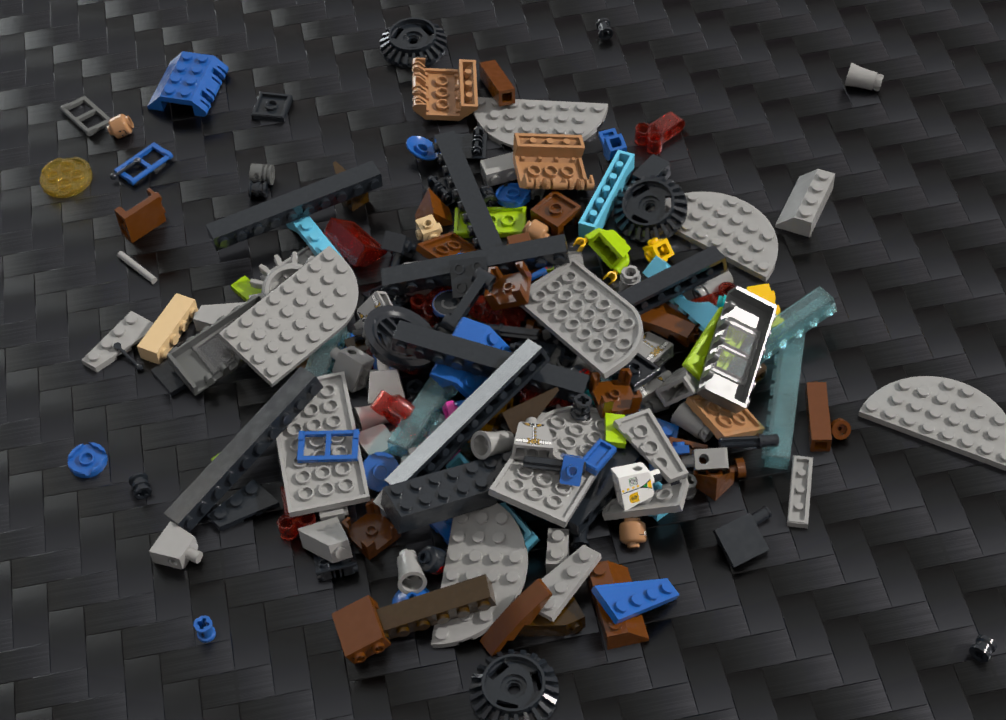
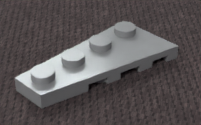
[82,311,154,372]
[613,408,689,484]
[602,478,689,521]
[538,545,602,622]

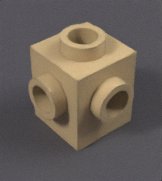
[415,214,443,242]

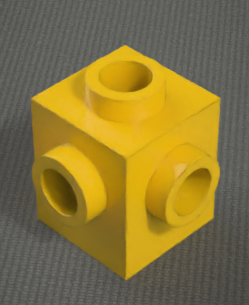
[643,237,675,263]

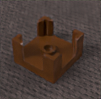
[530,190,582,236]
[484,261,532,311]
[588,368,643,418]
[341,499,401,561]

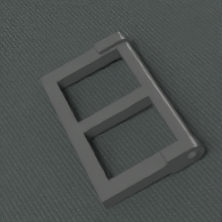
[59,95,111,136]

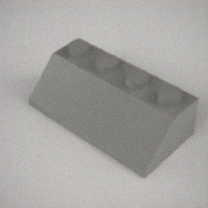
[775,169,835,237]

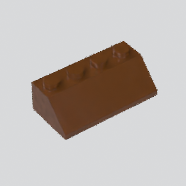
[587,560,649,650]

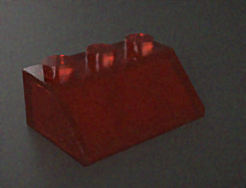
[323,218,387,267]

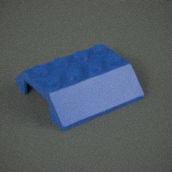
[147,51,229,117]
[429,317,512,399]

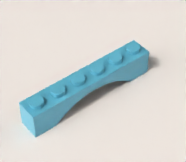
[286,215,344,259]
[642,255,718,331]

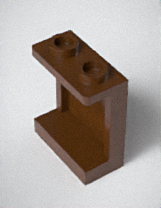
[114,188,166,243]
[332,595,391,664]

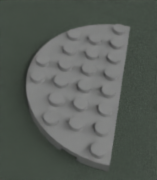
[473,97,608,150]
[647,191,778,282]
[858,376,1006,471]
[431,503,528,648]

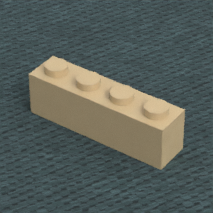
[137,293,198,364]

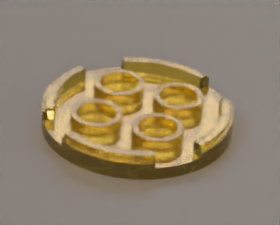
[40,156,92,198]

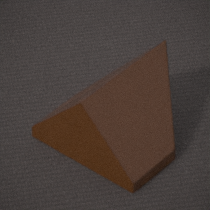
[415,187,453,226]
[693,469,735,501]

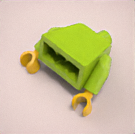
[573,228,631,285]

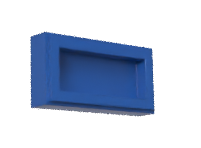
[583,438,617,476]

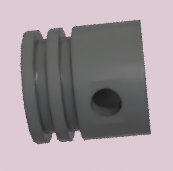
[249,163,275,185]

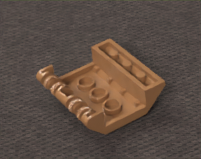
[412,58,478,121]
[513,133,595,190]

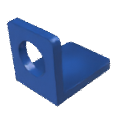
[559,453,585,486]

